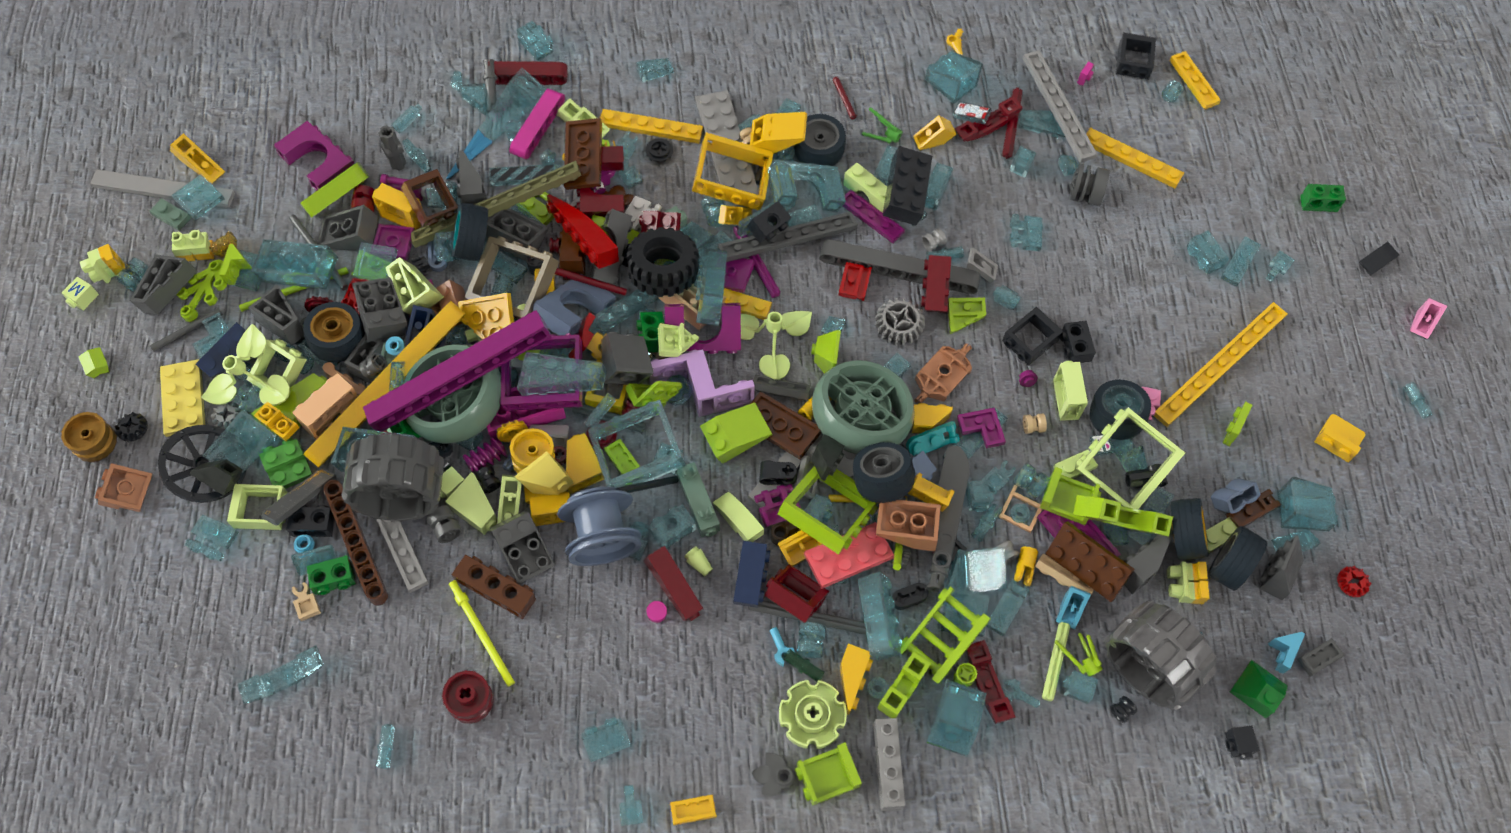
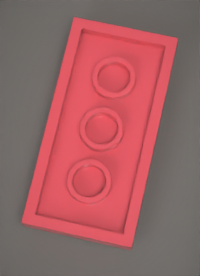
[804,522,894,589]

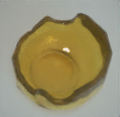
[209,231,237,257]

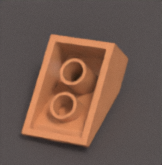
[876,500,941,552]

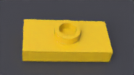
[670,794,717,825]

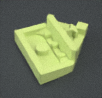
[658,323,699,357]

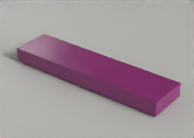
[839,189,905,244]

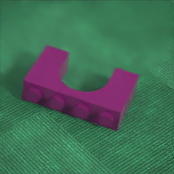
[274,121,354,191]
[665,303,741,354]

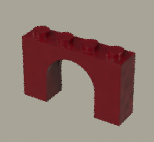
[577,146,625,219]

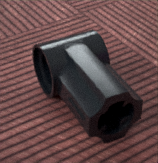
[1125,464,1168,489]

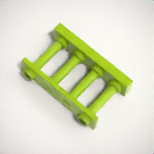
[899,586,991,684]

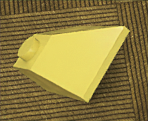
[515,452,574,495]

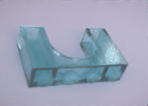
[873,145,953,210]
[767,160,846,212]

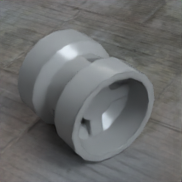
[922,228,947,252]

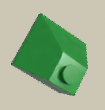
[1230,660,1288,718]

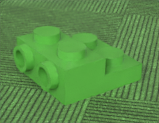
[259,438,313,489]

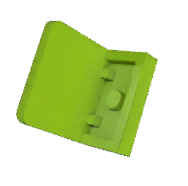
[625,381,683,409]

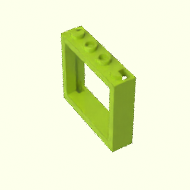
[778,466,878,555]

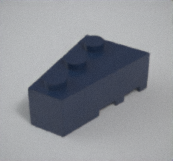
[195,322,252,378]
[733,541,771,608]

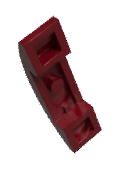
[954,96,1023,142]
[966,640,1016,724]

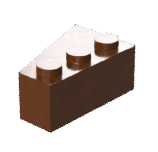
[558,229,586,280]

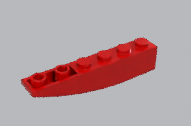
[546,194,619,269]

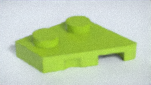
[948,297,986,334]

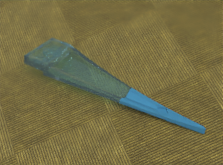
[446,68,546,180]

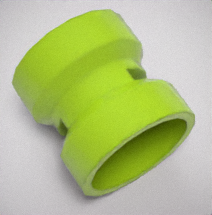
[953,663,977,688]

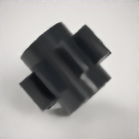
[410,254,430,276]

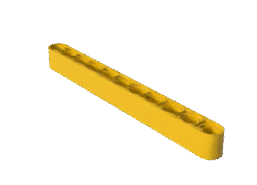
[303,301,466,468]

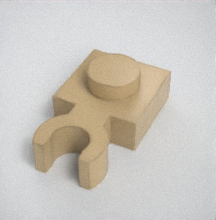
[292,582,321,622]

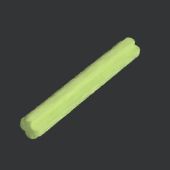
[1042,622,1070,701]

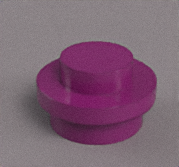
[1019,370,1038,387]

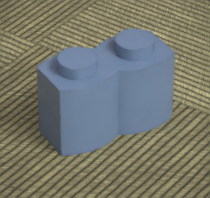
[1211,478,1261,513]

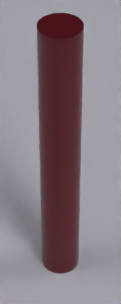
[832,77,857,120]

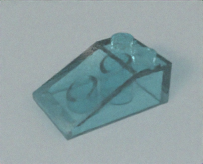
[203,410,279,474]

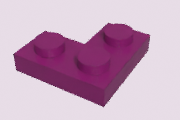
[957,407,1006,448]

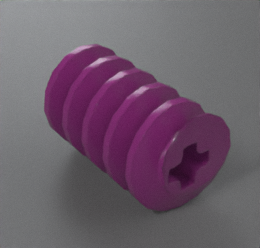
[463,438,508,473]

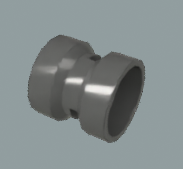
[359,353,387,379]

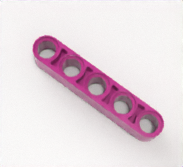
[509,88,565,160]

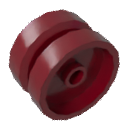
[442,670,494,724]

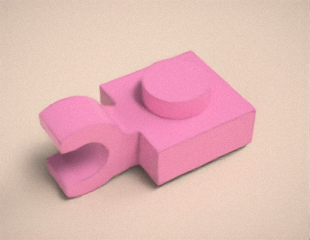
[1142,387,1161,420]

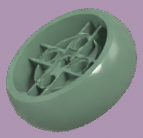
[403,345,501,444]
[812,360,915,454]

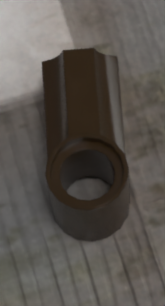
[771,521,801,546]

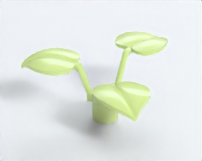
[741,311,812,380]
[201,324,290,406]

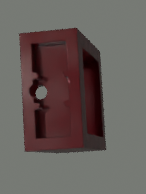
[764,564,829,623]

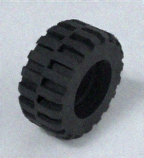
[627,227,699,297]

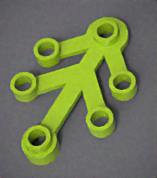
[176,260,227,322]

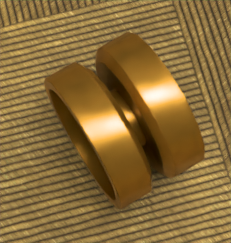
[61,412,117,462]

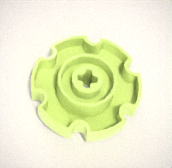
[779,680,847,749]

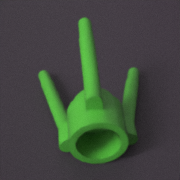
[862,107,903,144]

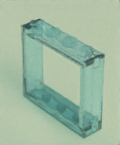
[588,400,686,488]

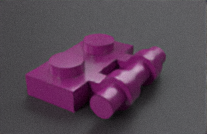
[754,484,801,528]

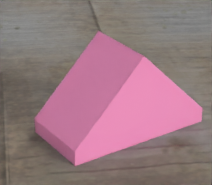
[1410,298,1447,339]

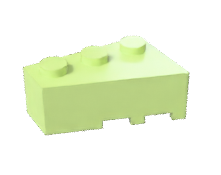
[385,257,444,315]

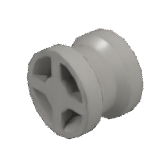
[994,541,1019,565]

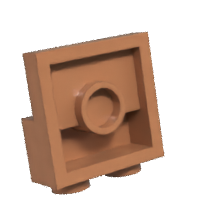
[95,463,153,512]

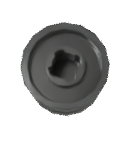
[426,505,462,543]

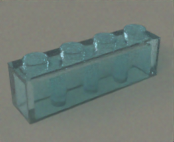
[858,572,902,661]

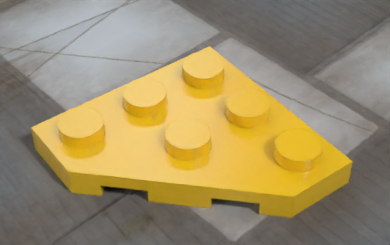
[458,293,514,340]

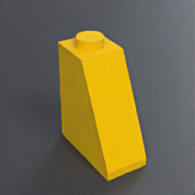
[566,433,605,494]

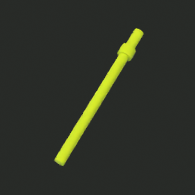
[449,580,515,687]

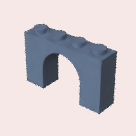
[533,274,616,336]

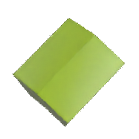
[78,347,109,378]

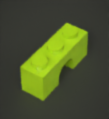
[877,652,931,718]

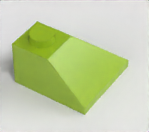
[811,330,841,374]

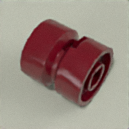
[350,185,375,212]

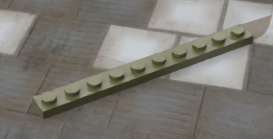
[411,161,581,248]

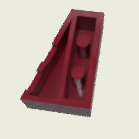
[921,255,951,313]

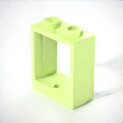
[246,339,307,389]
[1053,361,1088,421]
[227,484,288,530]

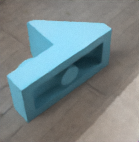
[1268,632,1305,674]

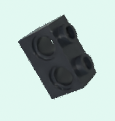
[1060,320,1096,363]
[286,505,335,537]

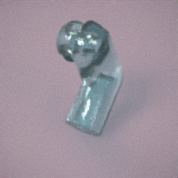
[451,71,468,95]

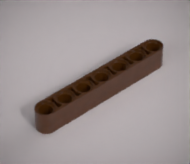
[324,480,388,606]

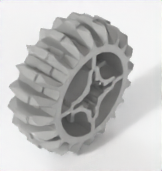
[875,298,925,346]

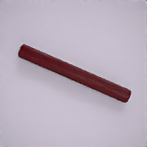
[1002,87,1023,159]

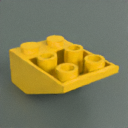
[750,112,807,158]

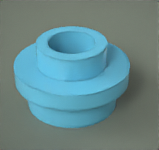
[385,336,405,356]
[294,535,315,555]

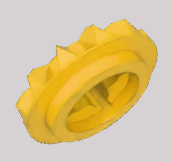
[496,420,528,442]

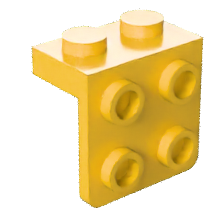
[1314,414,1365,463]

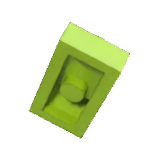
[219,244,253,285]

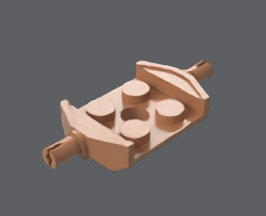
[914,343,972,404]

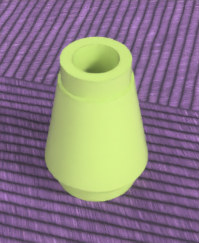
[684,546,713,577]

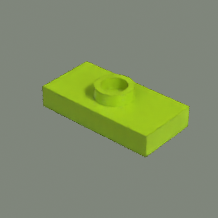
[604,439,642,480]

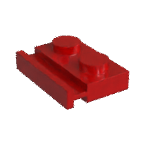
[838,262,872,301]

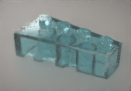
[517,352,607,396]

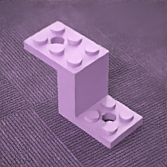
[649,349,755,417]

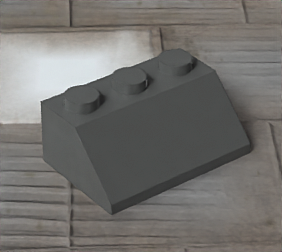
[485,208,549,261]

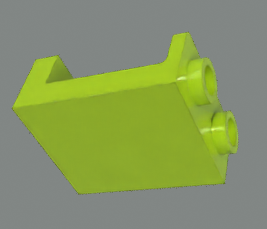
[1039,467,1102,525]
[795,743,862,806]

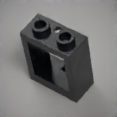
[1116,32,1156,80]
[1002,307,1063,366]

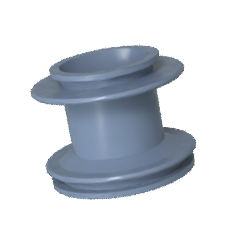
[557,487,642,566]

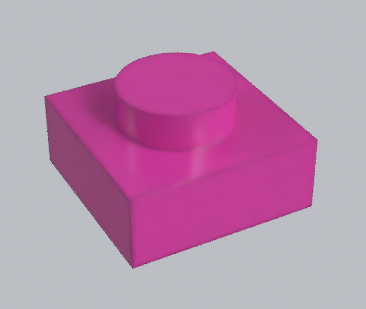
[1077,61,1094,86]

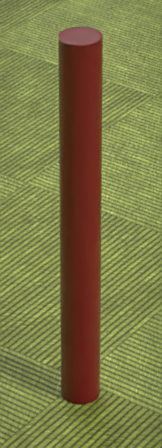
[555,268,627,296]

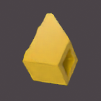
[912,403,953,434]

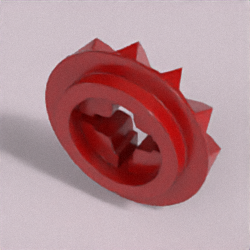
[1337,566,1371,597]

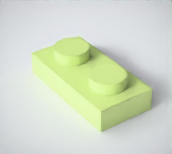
[1054,450,1098,479]
[1206,517,1237,553]

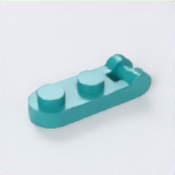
[906,421,960,456]

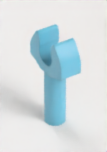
[770,627,795,667]

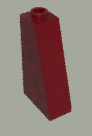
[643,545,703,622]

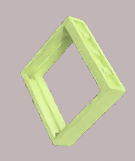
[1075,408,1185,509]

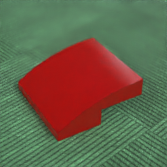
[568,313,596,363]

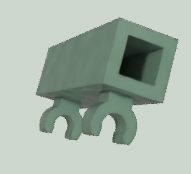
[676,462,720,537]

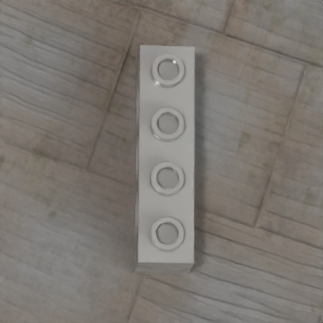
[873,718,905,811]

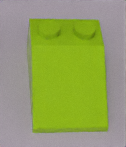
[700,402,773,464]

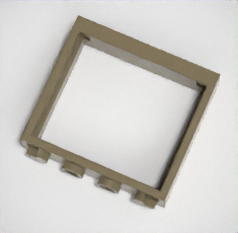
[464,236,559,319]

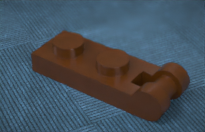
[1225,489,1282,528]

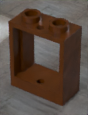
[401,169,458,227]

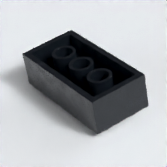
[882,146,932,226]

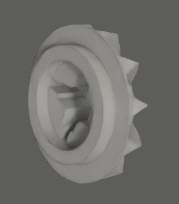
[211,402,243,430]

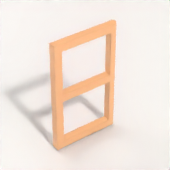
[998,468,1049,533]

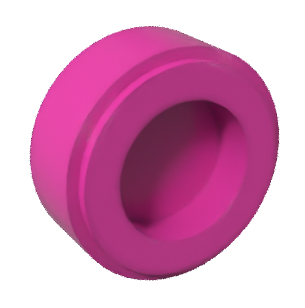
[646,601,667,623]

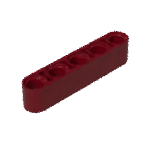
[484,61,568,85]

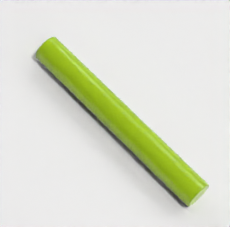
[893,542,903,571]

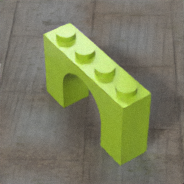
[1073,495,1173,537]

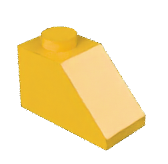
[913,115,957,150]

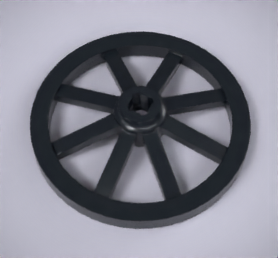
[158,425,247,503]

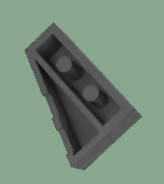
[129,254,197,315]
[248,285,304,346]

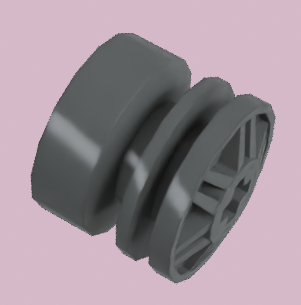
[1069,163,1110,206]

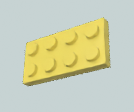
[160,359,205,437]

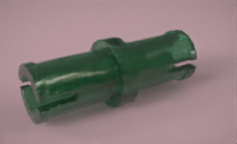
[783,649,825,682]

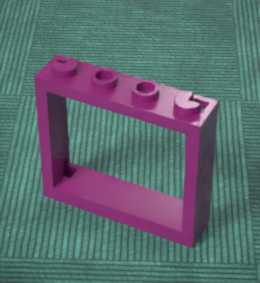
[501,333,582,411]

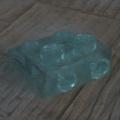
[938,587,989,637]

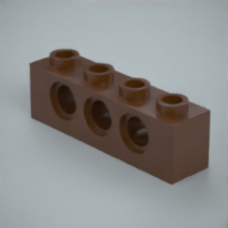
[451,555,536,620]

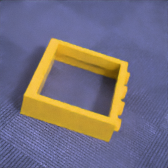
[692,132,773,211]

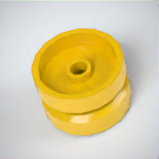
[510,428,555,474]

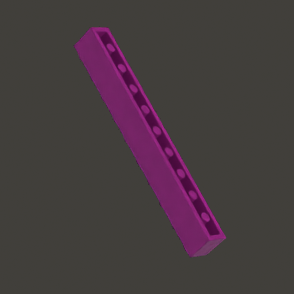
[363,310,552,433]

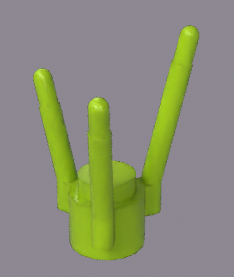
[1054,633,1103,677]

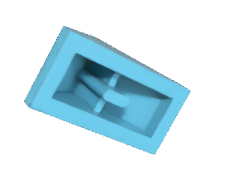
[1056,586,1091,629]

